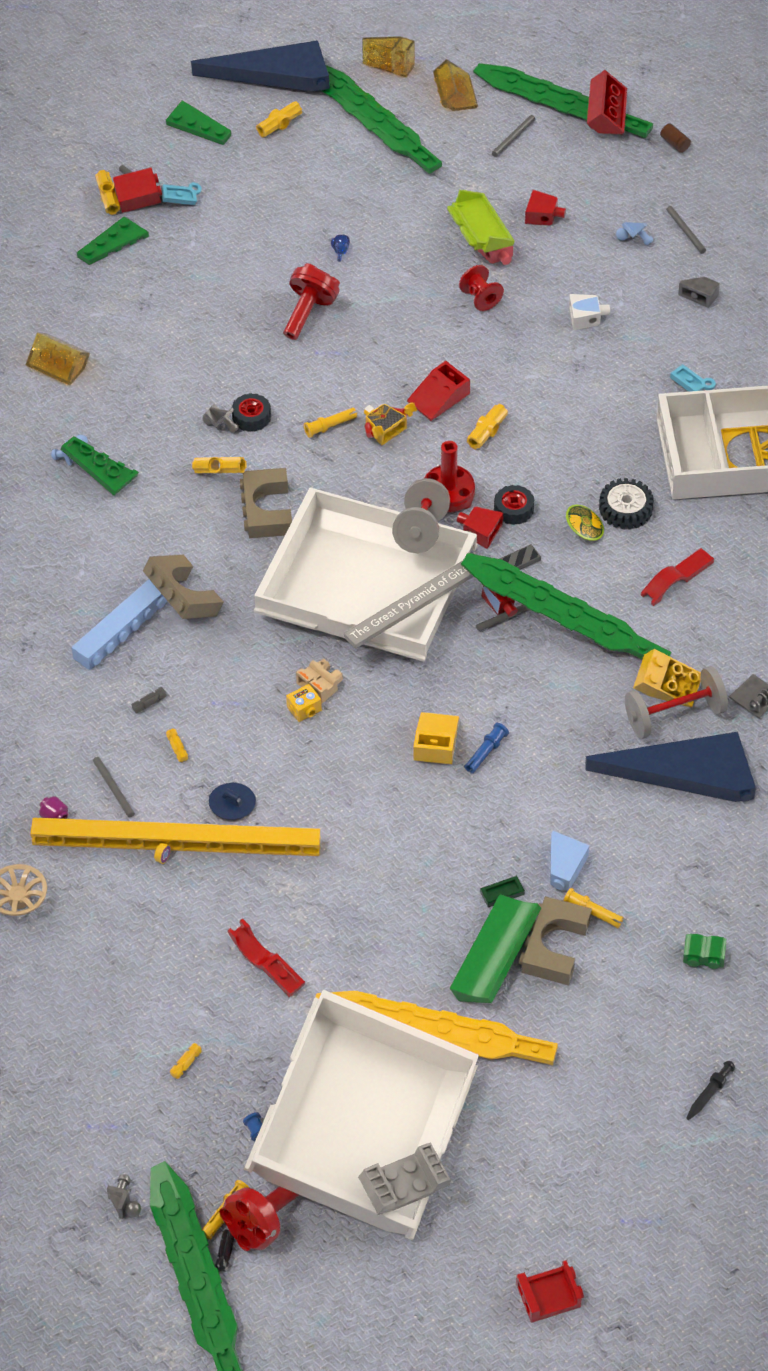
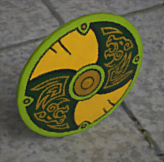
[566,504,604,541]

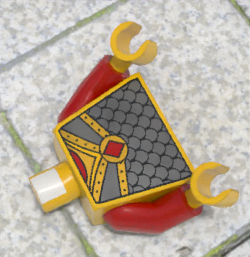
[364,403,417,446]

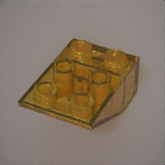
[362,36,415,78]

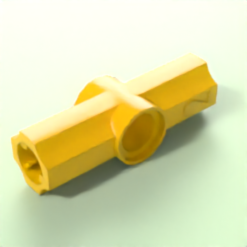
[256,101,302,138]
[95,170,120,215]
[467,403,508,450]
[192,457,247,473]

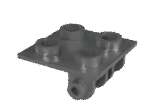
[729,674,768,718]

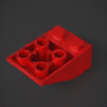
[407,361,470,421]

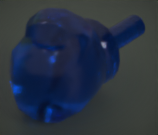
[331,235,350,262]

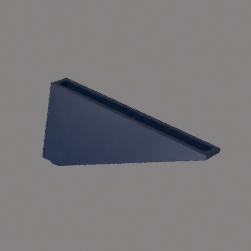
[190,40,330,91]
[585,731,756,802]

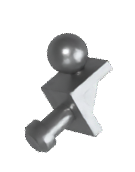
[202,404,239,433]
[107,1174,141,1219]

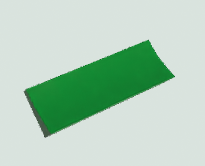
[450,894,541,1003]

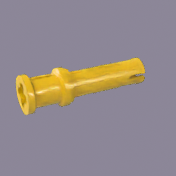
[303,407,357,438]
[563,888,624,929]
[202,1180,250,1240]

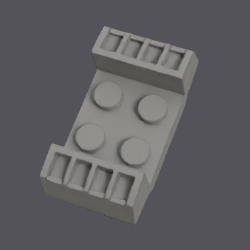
[358,1142,451,1215]

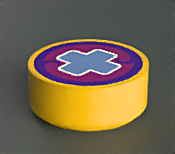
[154,843,171,864]

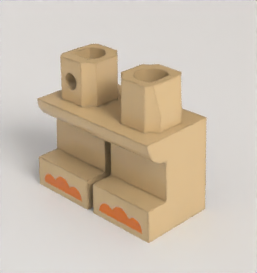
[296,659,343,704]

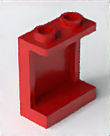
[516,1260,584,1323]

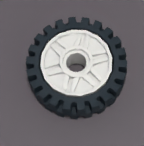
[599,478,654,530]

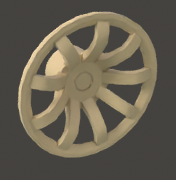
[0,864,47,916]

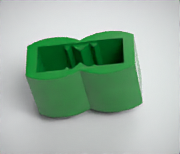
[683,934,727,969]

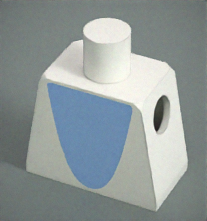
[569,294,610,330]

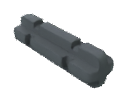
[131,687,167,713]

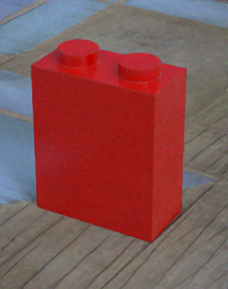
[113,167,162,213]

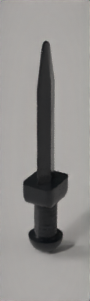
[686,1061,735,1120]

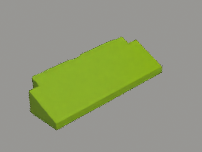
[447,189,515,253]

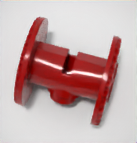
[459,265,504,311]

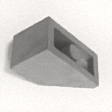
[678,277,720,308]

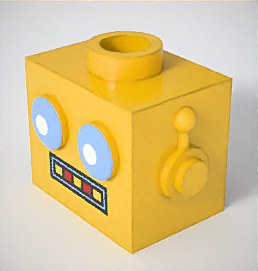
[286,684,322,722]

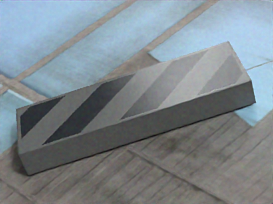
[499,544,541,570]

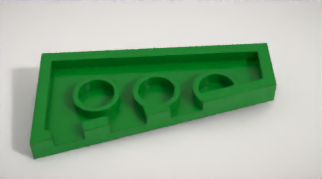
[166,100,231,145]
[76,216,149,265]
[60,436,139,495]

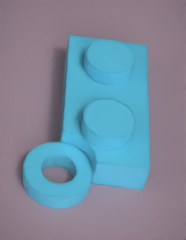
[161,182,202,205]
[670,364,716,392]

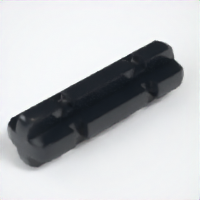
[215,1229,234,1271]

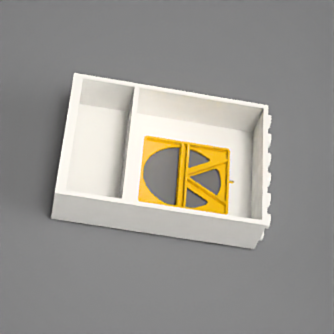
[656,386,768,499]

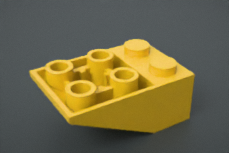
[633,649,701,708]
[413,712,459,764]

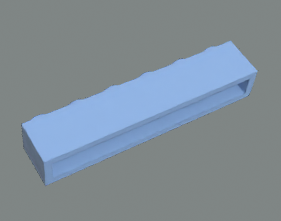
[71,579,167,670]

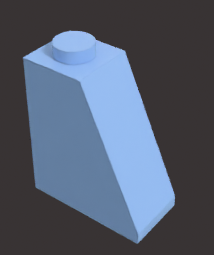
[550,831,589,892]

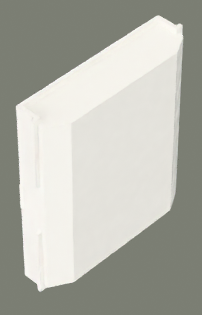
[254,488,478,662]
[244,990,479,1241]

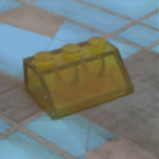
[433,59,478,111]
[25,332,90,385]

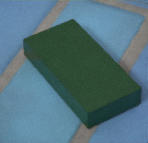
[480,875,525,908]

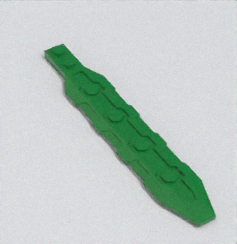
[473,63,654,138]
[322,65,442,174]
[461,553,672,660]
[150,1161,243,1371]

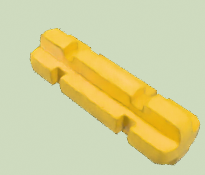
[166,728,188,762]
[170,1043,202,1079]

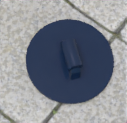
[209,782,256,820]

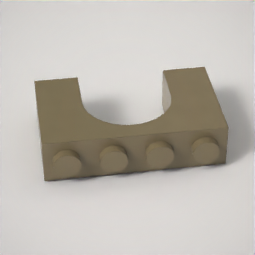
[240,468,292,539]
[143,554,224,619]
[519,896,592,986]

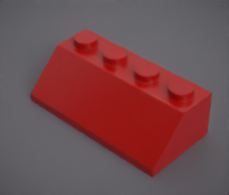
[587,70,628,134]

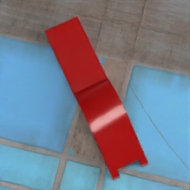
[641,548,714,606]
[227,918,305,997]

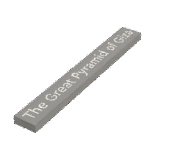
[344,561,474,649]

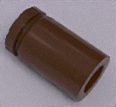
[660,123,691,153]

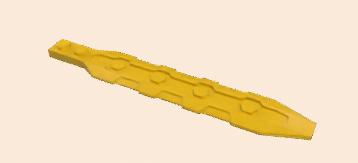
[316,991,558,1065]

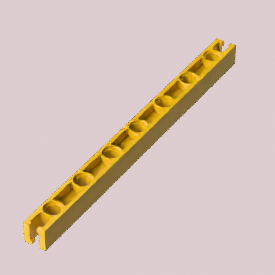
[30,818,321,856]

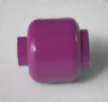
[39,796,69,819]

